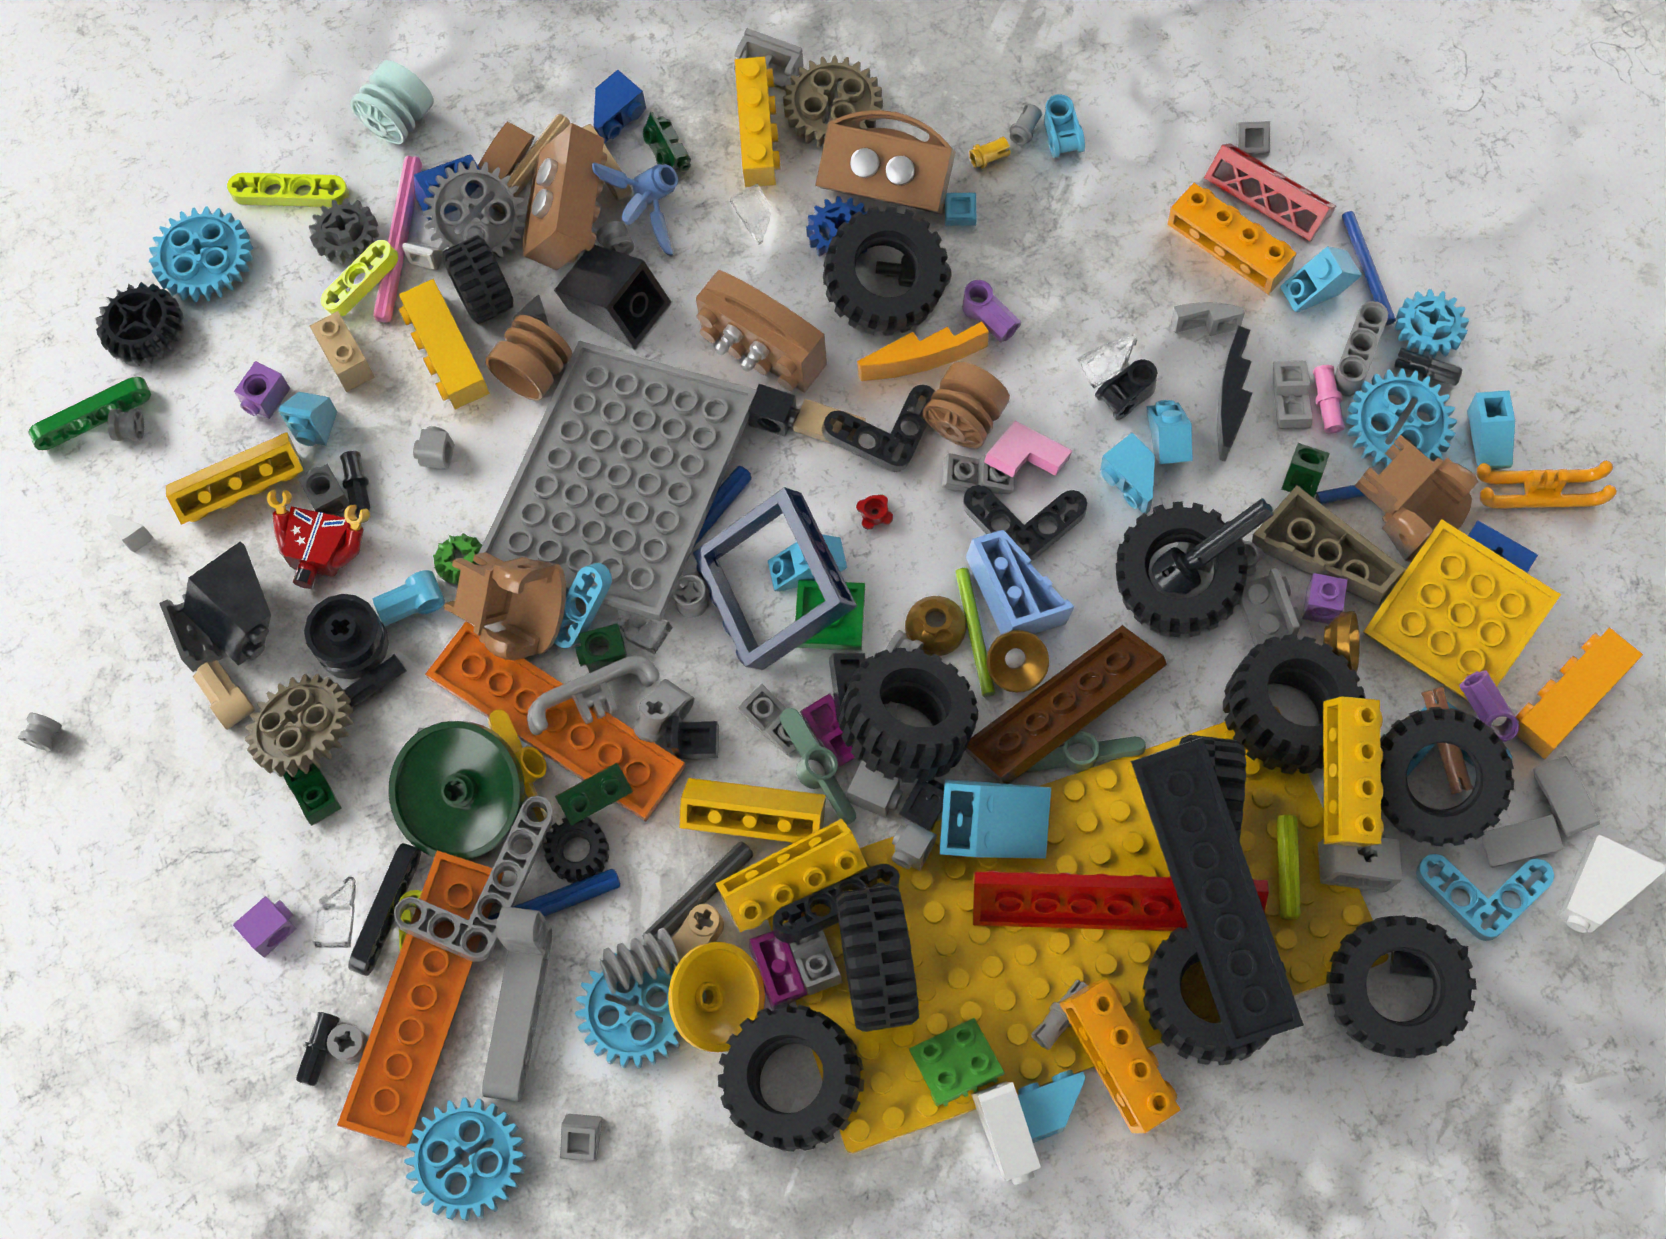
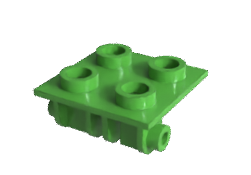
[909,1018,1005,1107]

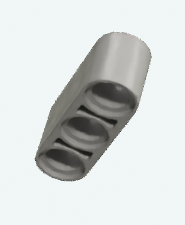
[1335,301,1388,396]

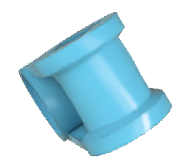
[1044,94,1085,158]

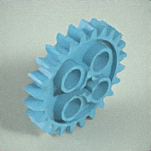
[149,206,253,302]
[1346,368,1457,469]
[575,950,680,1069]
[404,1097,526,1221]

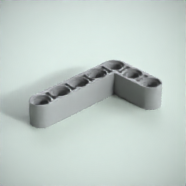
[394,796,553,962]
[482,906,552,1102]

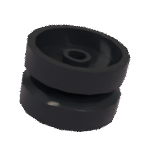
[304,594,389,680]

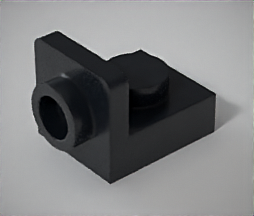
[899,779,945,832]

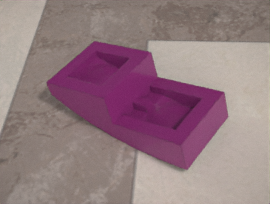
[800,693,855,768]

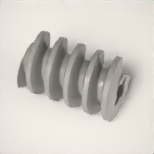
[600,928,680,995]

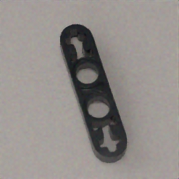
[348,843,421,976]
[773,864,900,943]

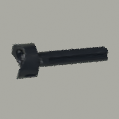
[1151,498,1274,594]

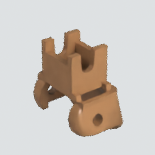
[1355,435,1478,562]
[444,552,566,661]

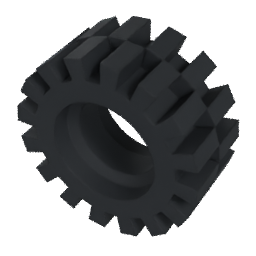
[543,817,610,883]

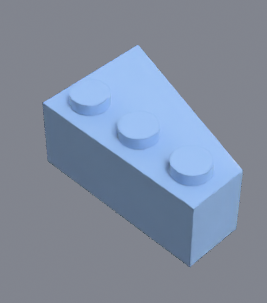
[966,530,1074,634]

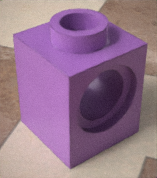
[234,361,290,419]
[1302,573,1348,624]
[233,896,297,958]

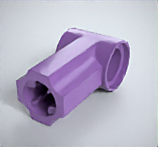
[962,280,1021,343]
[1459,670,1519,742]

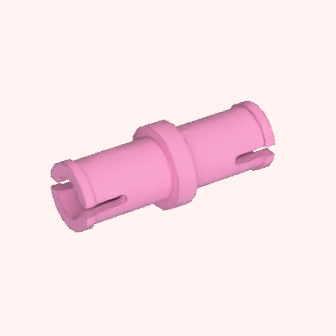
[1313,365,1345,433]

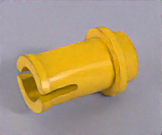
[968,136,1011,169]

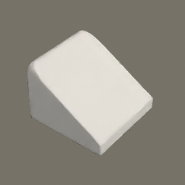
[402,243,444,270]
[106,514,153,552]

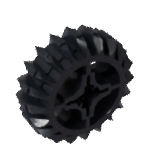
[95,282,185,366]

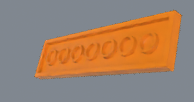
[425,621,686,822]
[337,850,504,1148]

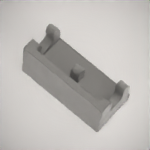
[734,28,804,90]

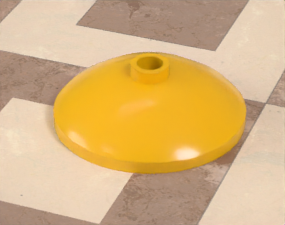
[668,942,765,1052]

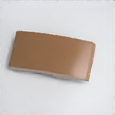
[478,121,535,179]

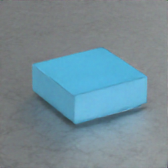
[945,193,977,226]

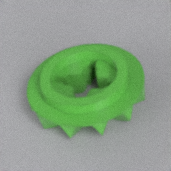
[433,533,482,584]

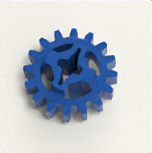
[806,196,867,257]

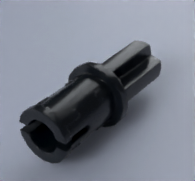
[1394,347,1462,386]
[340,451,371,515]
[344,654,407,708]
[296,1012,340,1086]

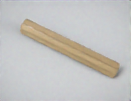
[490,114,570,214]

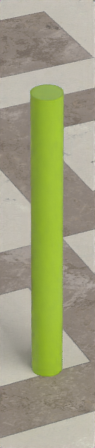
[955,568,996,697]

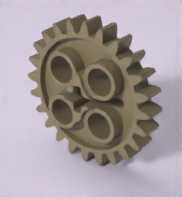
[783,55,883,148]
[245,674,354,777]

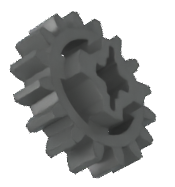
[309,198,379,265]

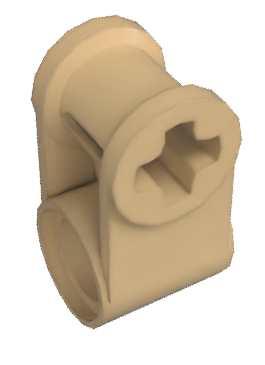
[672,904,724,966]

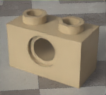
[310,311,375,392]

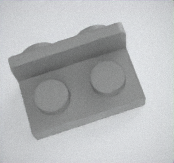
[1239,568,1302,646]

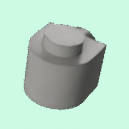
[413,426,455,469]
[892,822,937,871]

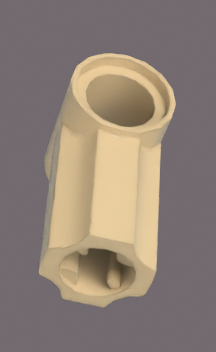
[192,660,256,730]

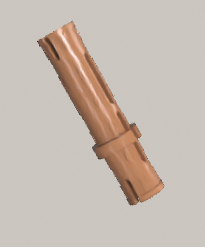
[1421,687,1473,794]

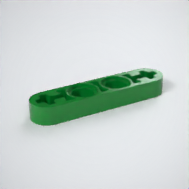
[28,377,151,450]

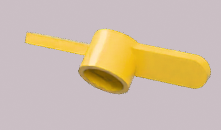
[488,709,551,828]

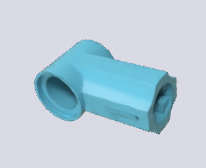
[372,570,445,626]

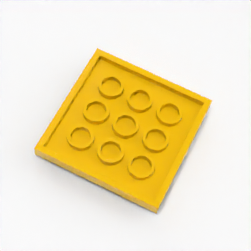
[1363,519,1561,702]

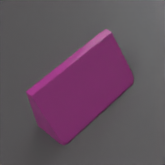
[749,931,808,1010]

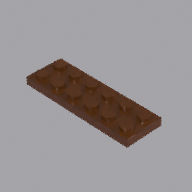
[966,625,1167,784]

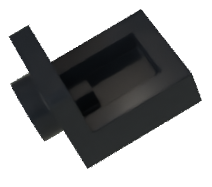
[666,716,719,759]

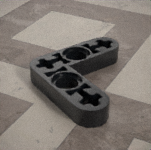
[822,384,935,472]
[963,485,1087,562]

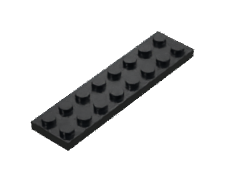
[1131,737,1304,1049]

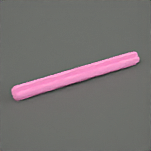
[373,156,422,323]

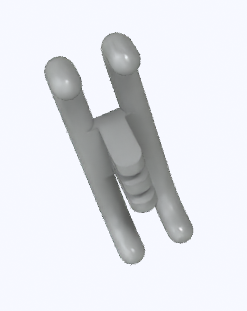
[527,655,659,735]

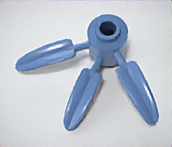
[592,162,678,255]

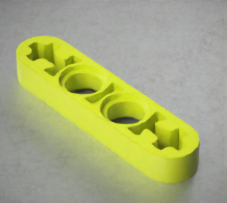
[227,173,349,207]

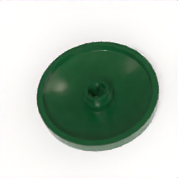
[388,721,525,860]

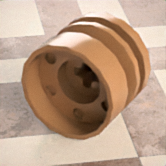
[485,315,573,401]
[923,362,1010,449]

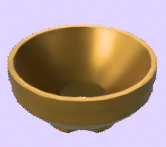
[905,596,966,656]
[1323,611,1360,672]
[986,630,1049,693]

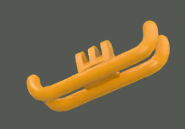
[1476,460,1617,509]

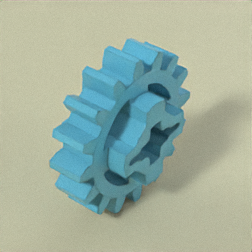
[1395,289,1469,359]

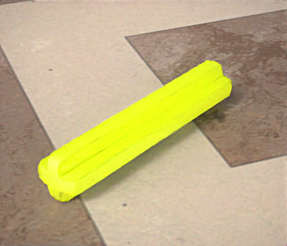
[1277,815,1301,920]

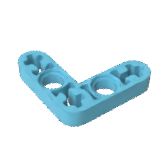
[554,563,612,648]
[1416,854,1555,941]

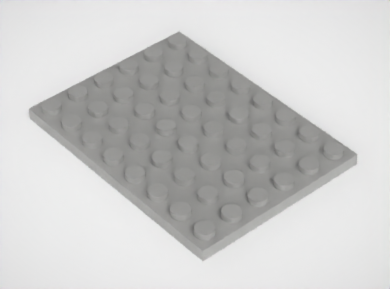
[477,341,757,621]

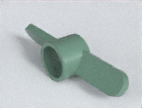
[780,708,856,824]
[1025,731,1146,773]

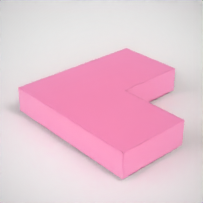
[984,421,1072,477]

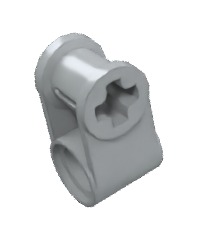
[634,679,695,742]

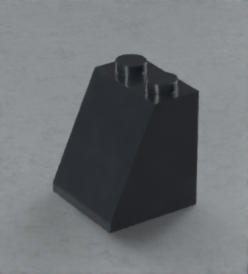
[554,244,671,349]
[183,541,271,666]

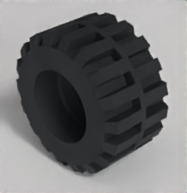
[442,235,513,324]

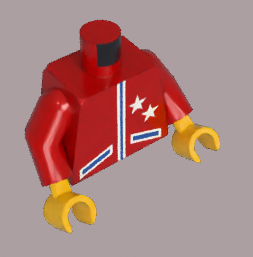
[267,489,370,589]

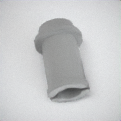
[1009,104,1042,145]

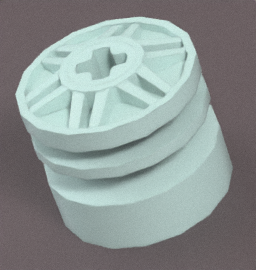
[350,60,434,144]

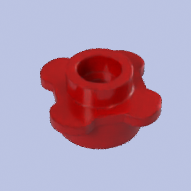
[856,494,893,530]

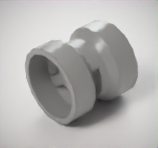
[672,574,708,618]

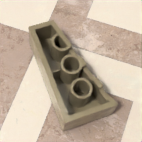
[1252,486,1405,605]

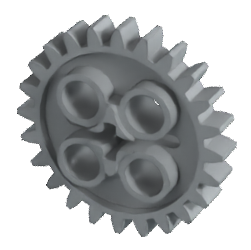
[422,161,526,258]

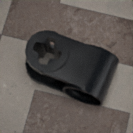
[1095,359,1158,420]

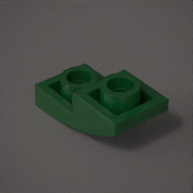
[283,763,342,826]

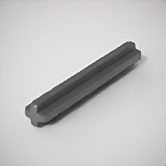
[642,841,753,940]

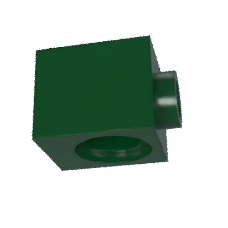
[1281,443,1330,498]
[575,623,628,673]

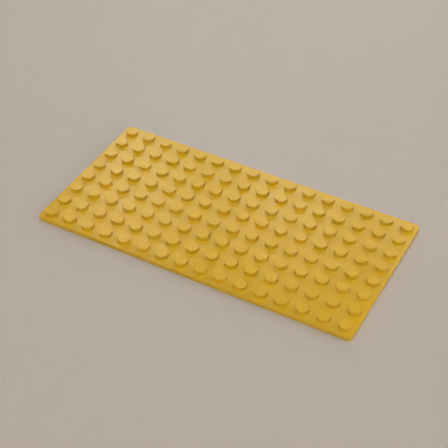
[767,706,1389,1153]

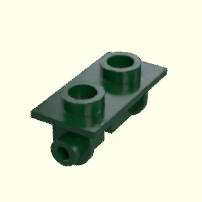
[643,112,691,171]
[555,763,633,826]

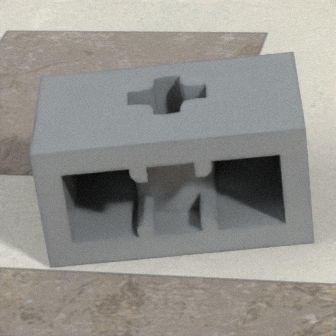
[1318,834,1402,892]

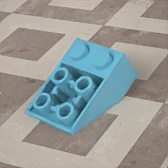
[939,779,1051,858]

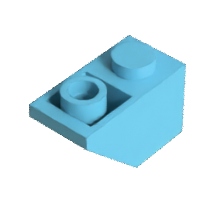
[1280,246,1362,312]
[1467,390,1515,469]
[278,392,337,446]
[1146,400,1193,464]
[1100,433,1155,514]
[768,534,847,591]
[1018,1070,1086,1143]

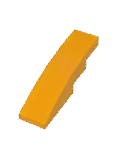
[857,321,989,381]

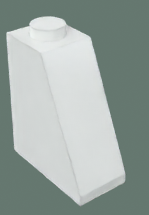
[1557,834,1666,933]
[971,1081,1041,1185]

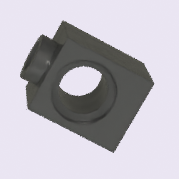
[298,464,350,516]

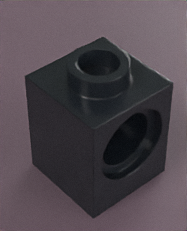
[748,384,800,437]

